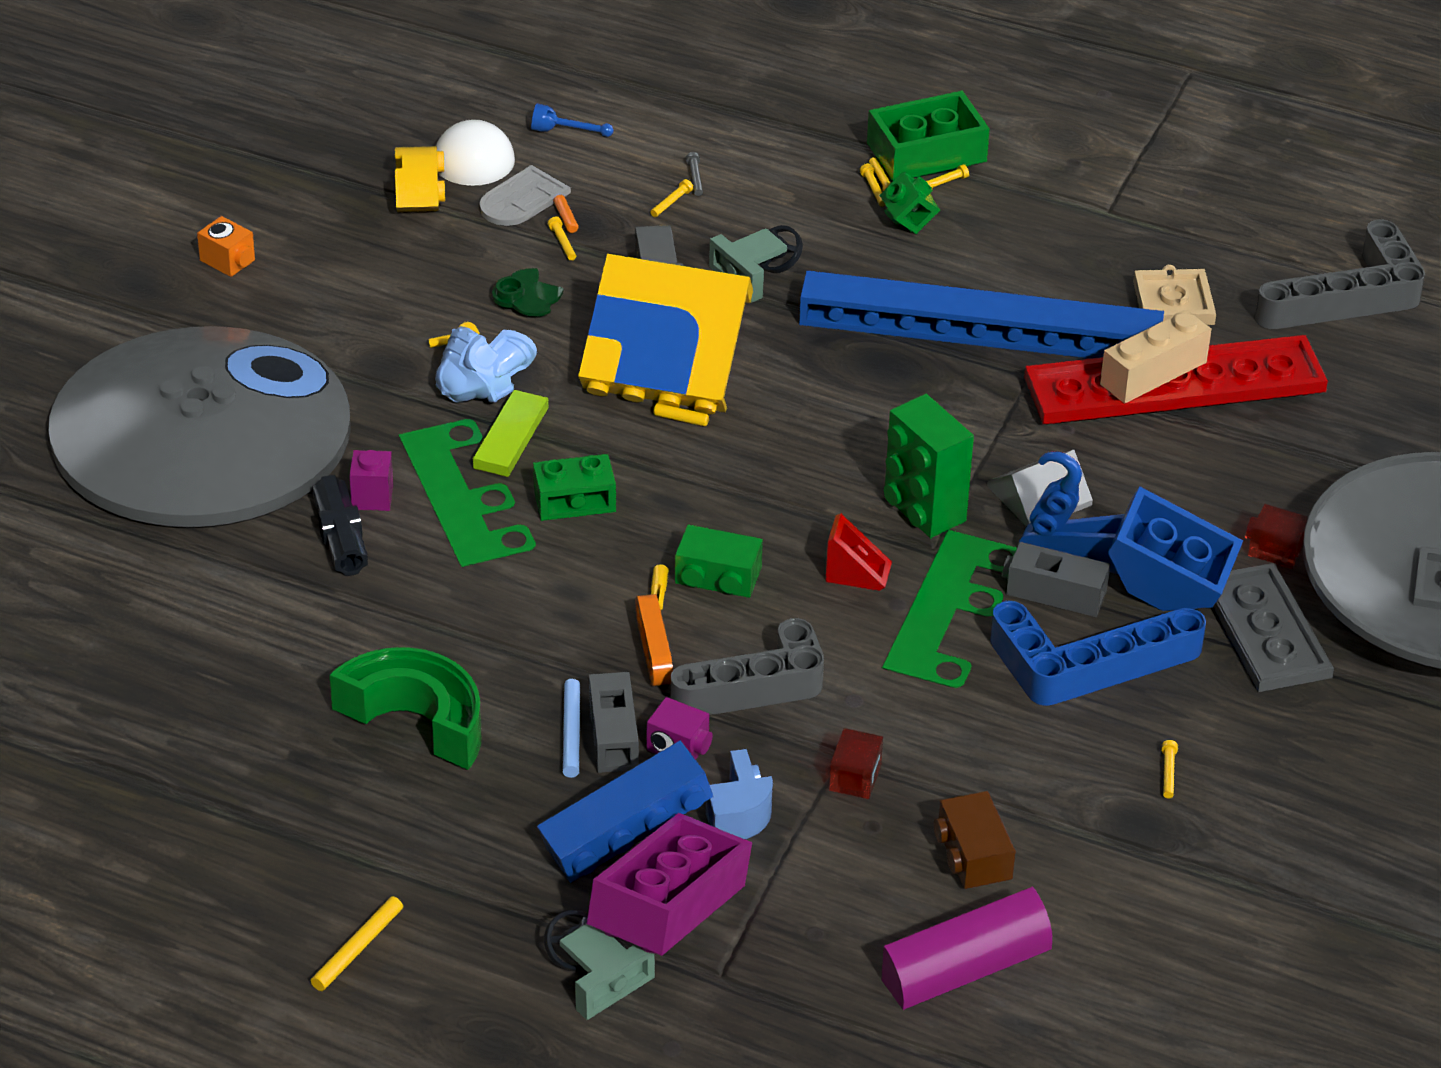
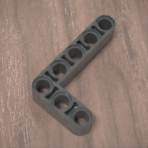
[1255,219,1425,329]

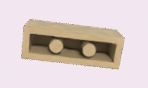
[1100,310,1212,404]

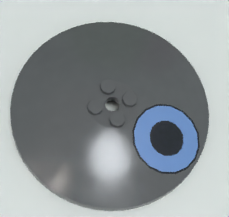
[49,326,351,527]

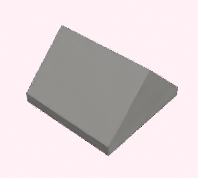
[987,450,1093,526]

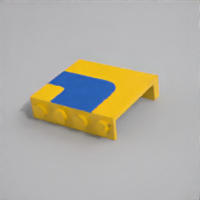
[578,254,753,415]

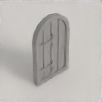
[480,165,571,226]

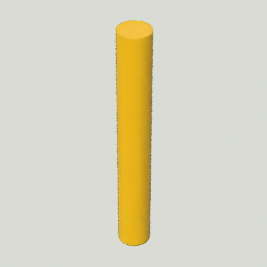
[311,896,403,991]

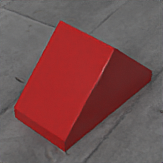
[826,513,892,591]

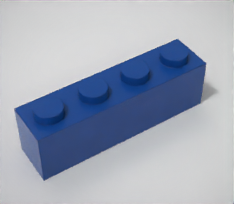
[537,740,714,883]

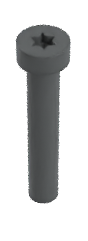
[686,152,703,196]

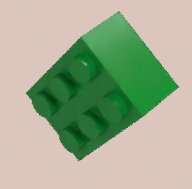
[867,90,990,182]
[884,393,974,539]

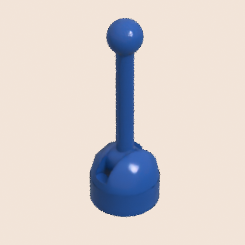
[531,103,614,137]

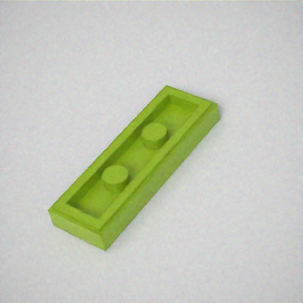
[473,390,549,477]

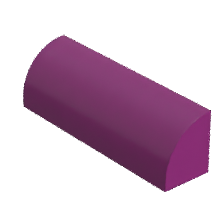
[881,886,1052,1010]

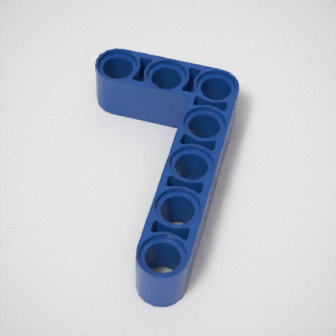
[990,601,1206,706]

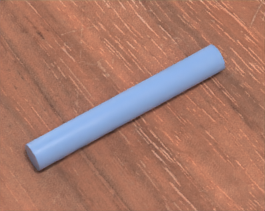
[563,679,580,778]

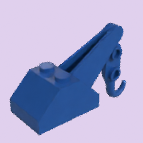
[1019,451,1243,611]

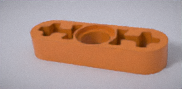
[635,594,673,686]

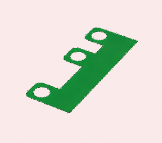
[398,419,536,567]
[882,530,1017,688]

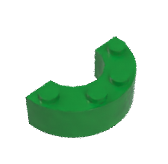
[330,647,481,770]

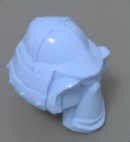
[435,326,537,403]

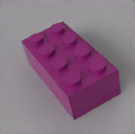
[587,813,752,956]

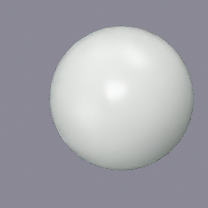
[436,120,515,186]

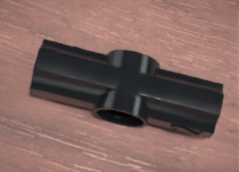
[313,475,368,576]

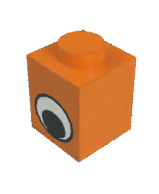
[197,216,255,277]

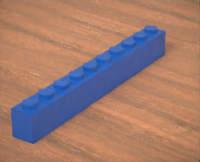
[799,271,1164,359]

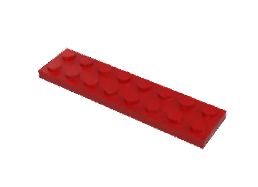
[1024,335,1328,424]

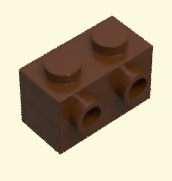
[934,791,1016,889]

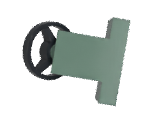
[709,225,803,303]
[544,910,655,1020]

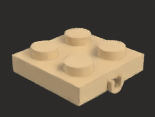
[1133,265,1216,325]

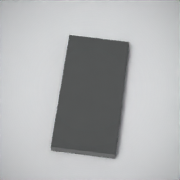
[1212,563,1334,692]

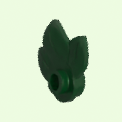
[492,268,564,317]

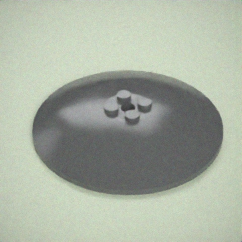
[1303,452,1441,669]

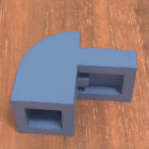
[706,749,773,839]

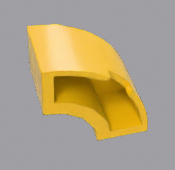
[395,146,445,212]

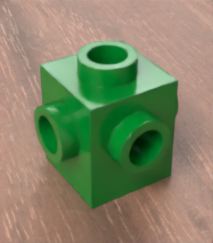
[879,171,940,234]

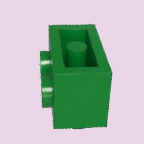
[533,454,616,521]

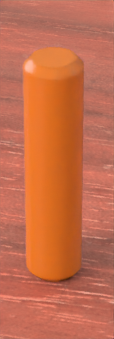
[553,195,579,233]

